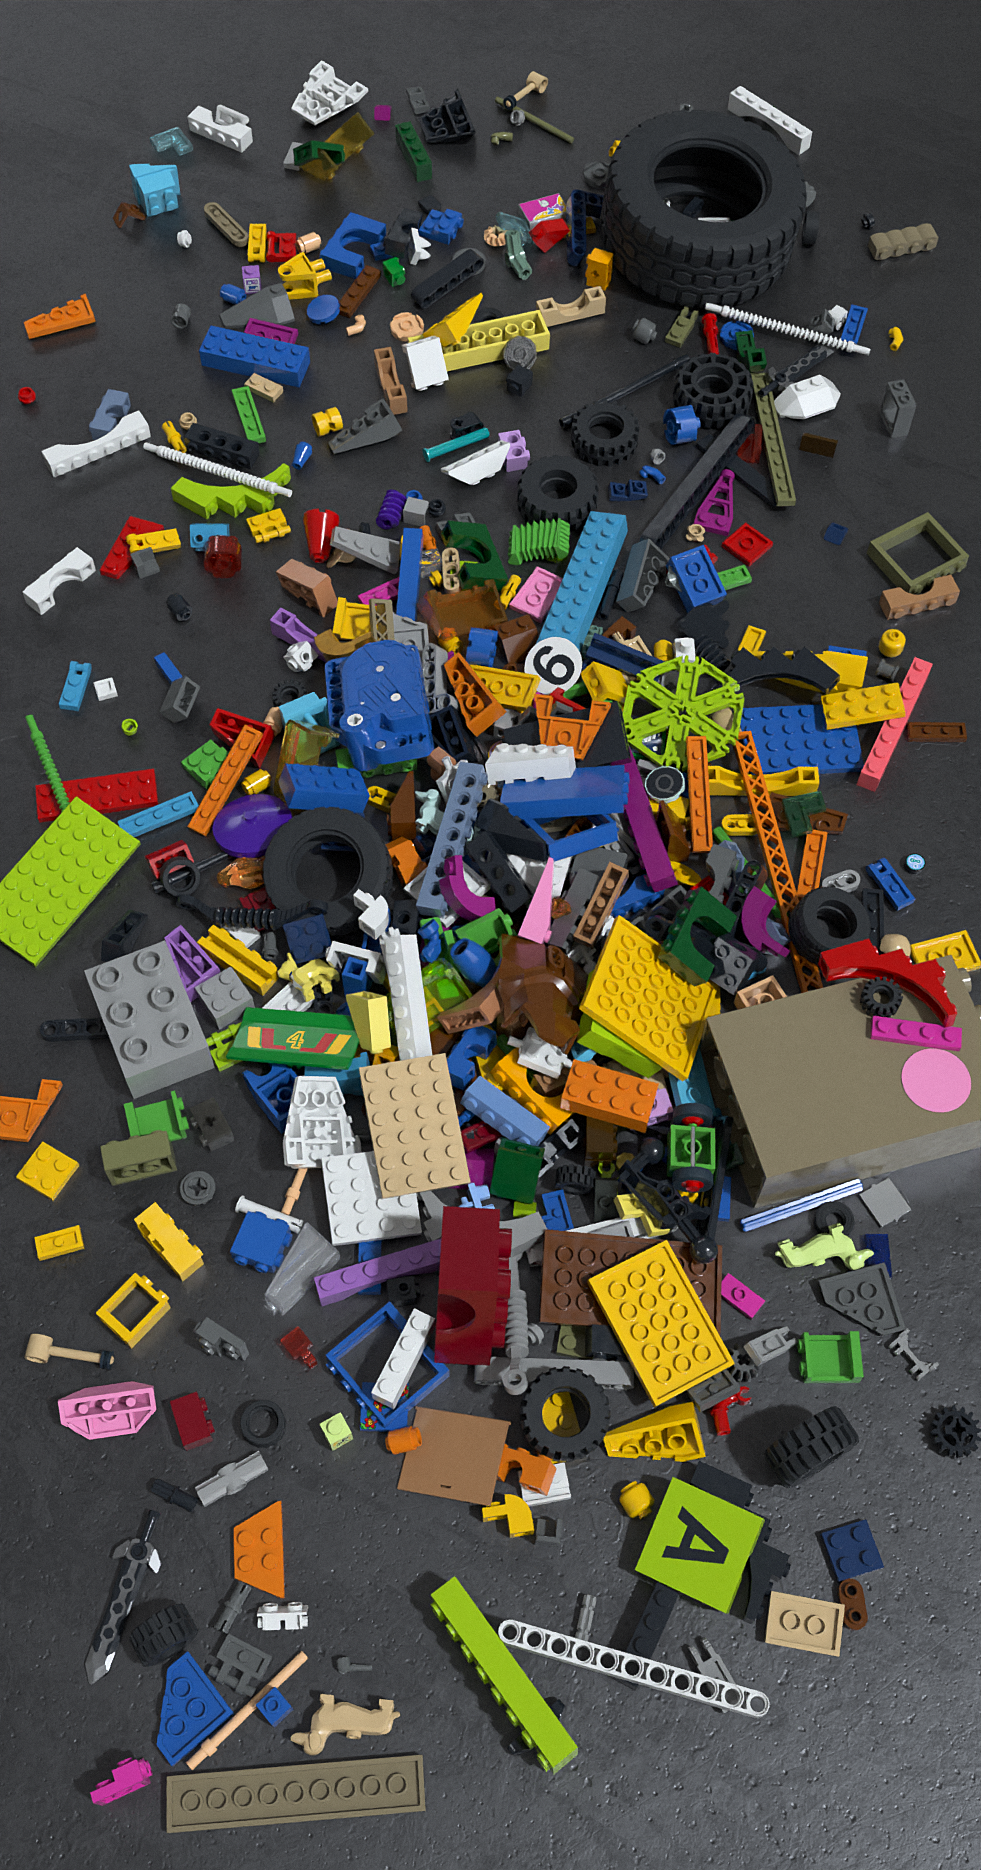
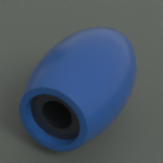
[450,938,497,987]

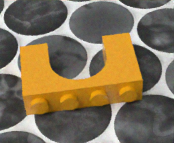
[490,1048,575,1135]

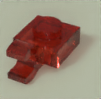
[280,1326,318,1369]

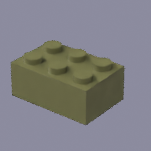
[100,1130,177,1186]

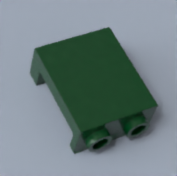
[293,140,345,170]
[490,1138,545,1204]

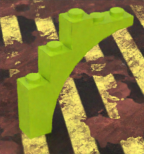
[171,463,291,519]

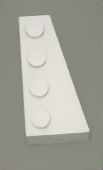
[485,743,576,785]

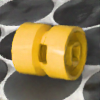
[311,407,343,437]

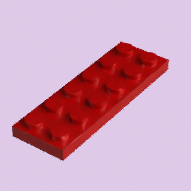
[35,769,159,823]

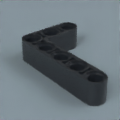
[711,860,768,972]

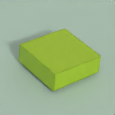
[513,1201,536,1218]

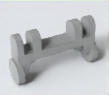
[888,1328,939,1381]

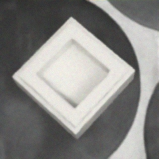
[93,677,118,701]

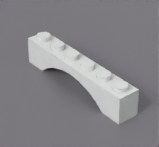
[728,86,812,155]
[42,411,151,477]

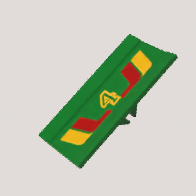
[226,1007,359,1070]

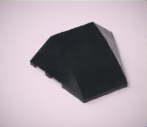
[419,89,476,143]

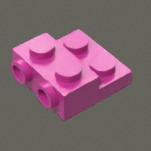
[90,1757,153,1806]

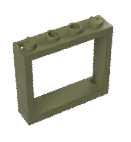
[867,512,969,594]

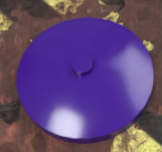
[213,794,292,858]

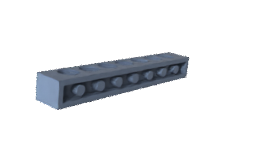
[416,762,488,919]

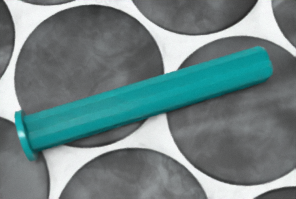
[422,428,490,462]

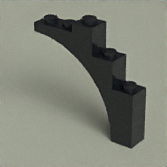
[711,646,840,694]
[689,1461,791,1624]

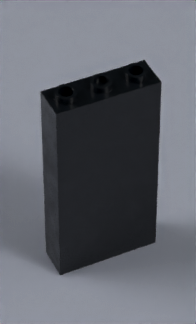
[502,701,632,768]

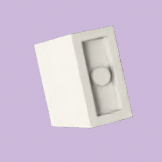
[402,336,449,391]
[326,941,386,985]

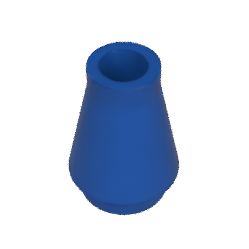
[292,441,312,470]

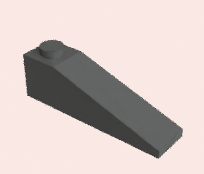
[219,283,295,328]
[328,399,402,454]

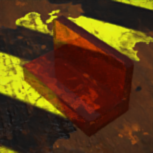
[738,424,762,464]

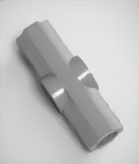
[195,1451,268,1507]

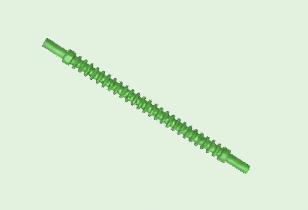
[25,715,70,813]

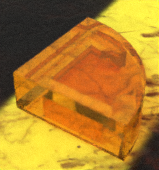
[551,897,571,919]

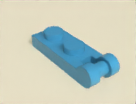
[59,661,92,711]

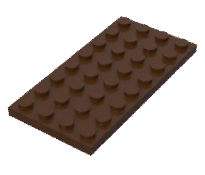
[539,1229,722,1336]

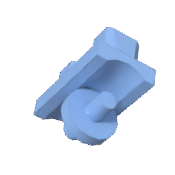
[459,1183,495,1209]

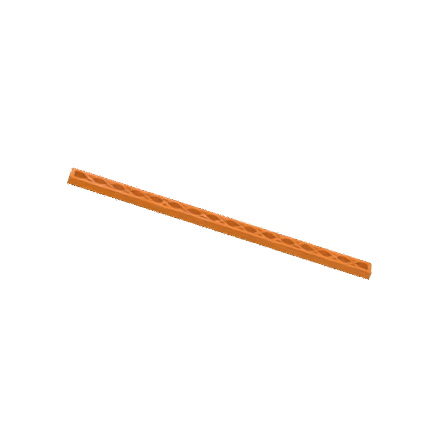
[733,731,823,993]

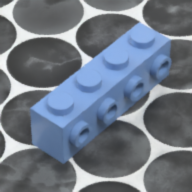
[460,1076,550,1146]

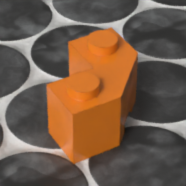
[385,837,428,887]

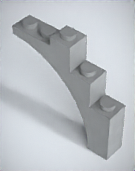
[416,1191,547,1259]

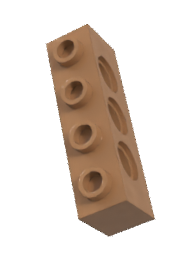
[573,862,629,949]

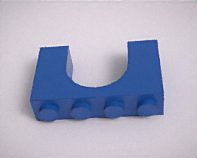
[319,212,386,279]
[342,908,391,997]

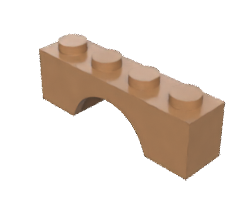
[374,347,407,415]
[879,575,960,620]

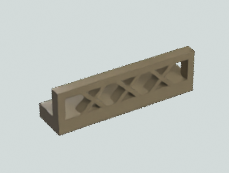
[369,599,395,641]

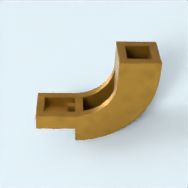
[314,629,376,661]

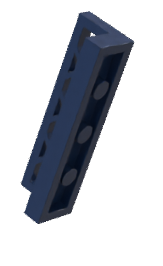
[585,633,665,682]

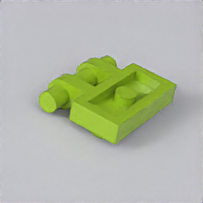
[206,1022,243,1072]

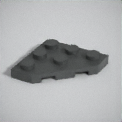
[818,1262,906,1336]

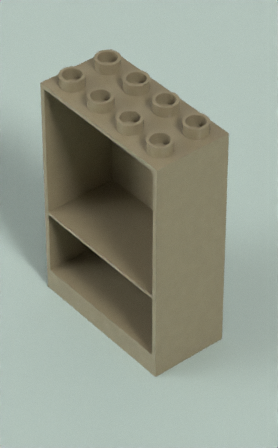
[699,955,981,1209]

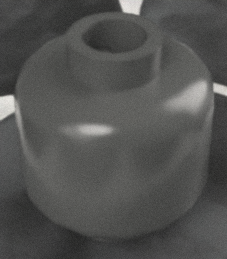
[631,318,658,344]

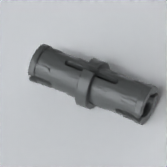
[213,1581,252,1635]

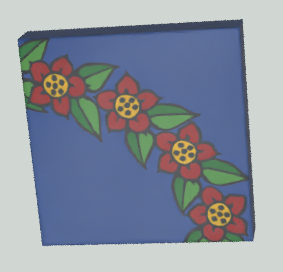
[360,1382,409,1432]

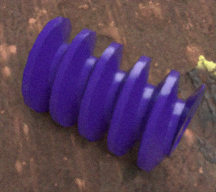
[376,489,407,530]

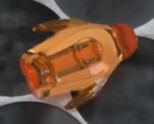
[217,857,265,889]

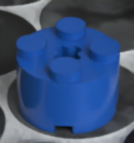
[663,405,700,444]
[466,627,498,668]

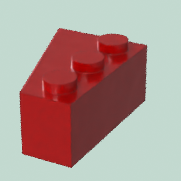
[210,708,275,769]

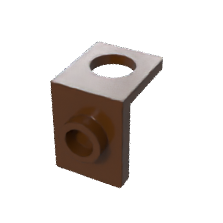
[113,202,146,228]

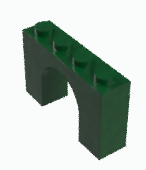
[440,520,508,592]
[658,886,737,987]

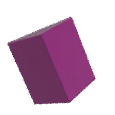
[448,1148,494,1192]

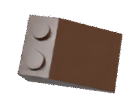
[387,771,416,842]
[656,800,692,863]

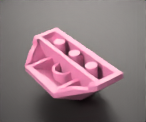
[58,1381,157,1440]

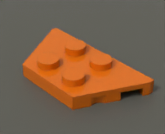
[234,1501,285,1599]

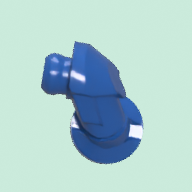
[418,919,441,963]

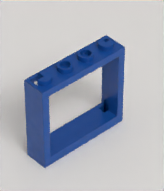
[520,814,619,862]
[326,1302,450,1428]

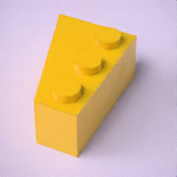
[134,1202,204,1281]

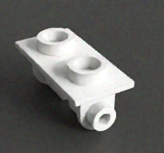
[257,1602,308,1630]

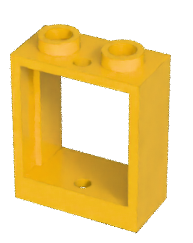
[96,1273,170,1349]

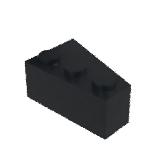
[430,704,478,764]

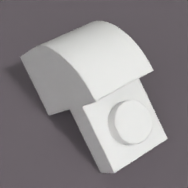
[353,889,389,940]

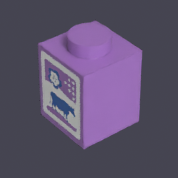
[242,265,261,294]

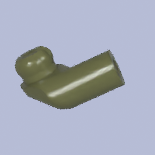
[490,132,513,145]

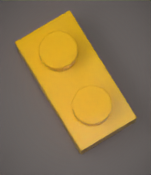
[34,1225,85,1261]

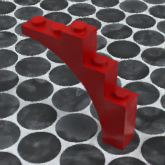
[818,939,957,1028]

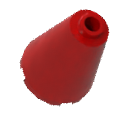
[303,509,340,563]

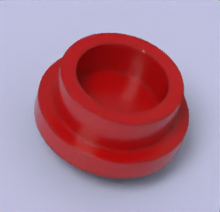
[18,387,36,404]

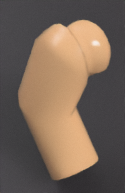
[345,315,366,336]

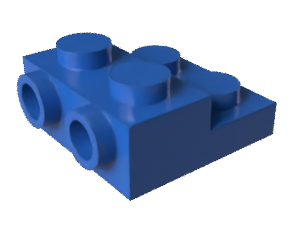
[419,209,464,245]

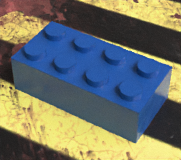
[278,763,370,813]

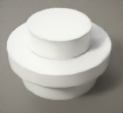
[177,230,192,248]

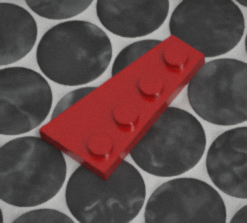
[100,516,164,580]

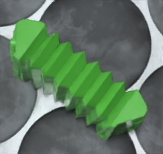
[507,518,570,565]

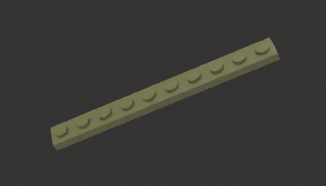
[750,373,796,506]

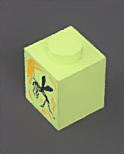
[320,1412,353,1451]

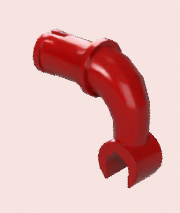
[710,1386,751,1436]

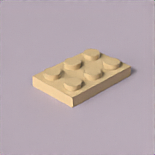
[764,1591,845,1657]

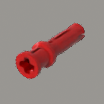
[702,313,719,354]

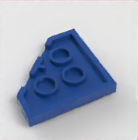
[157,1651,234,1767]

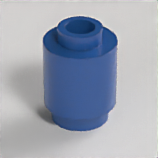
[220,284,246,305]

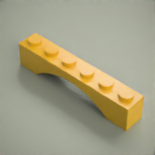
[708,766,819,796]

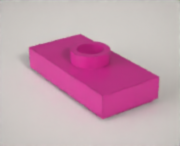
[721,1273,765,1320]

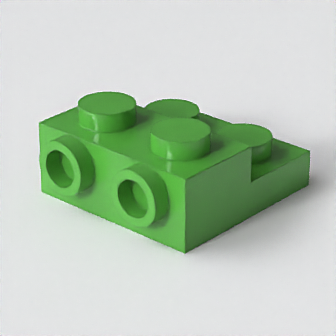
[181,740,229,790]

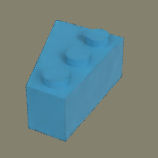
[304,1052,370,1096]

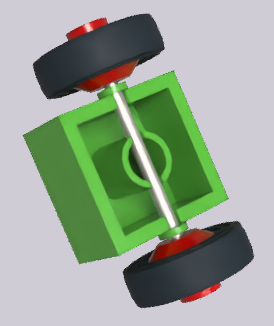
[667,1103,715,1193]

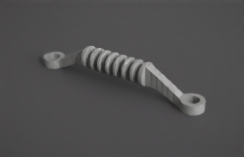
[503,1252,529,1395]

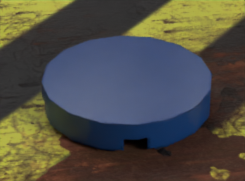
[307,295,340,324]
[720,321,754,350]

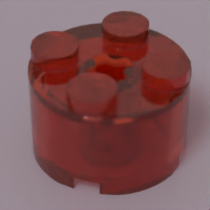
[204,535,242,578]

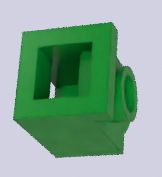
[382,257,406,288]

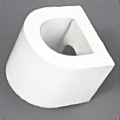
[828,305,848,330]

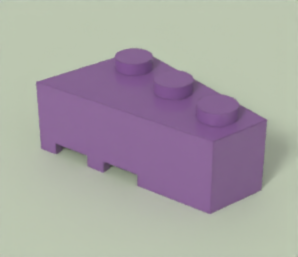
[164,925,220,1003]

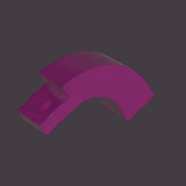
[439,855,495,921]
[742,886,790,957]

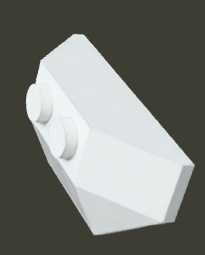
[774,375,841,419]
[441,440,510,485]

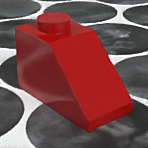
[528,218,570,253]

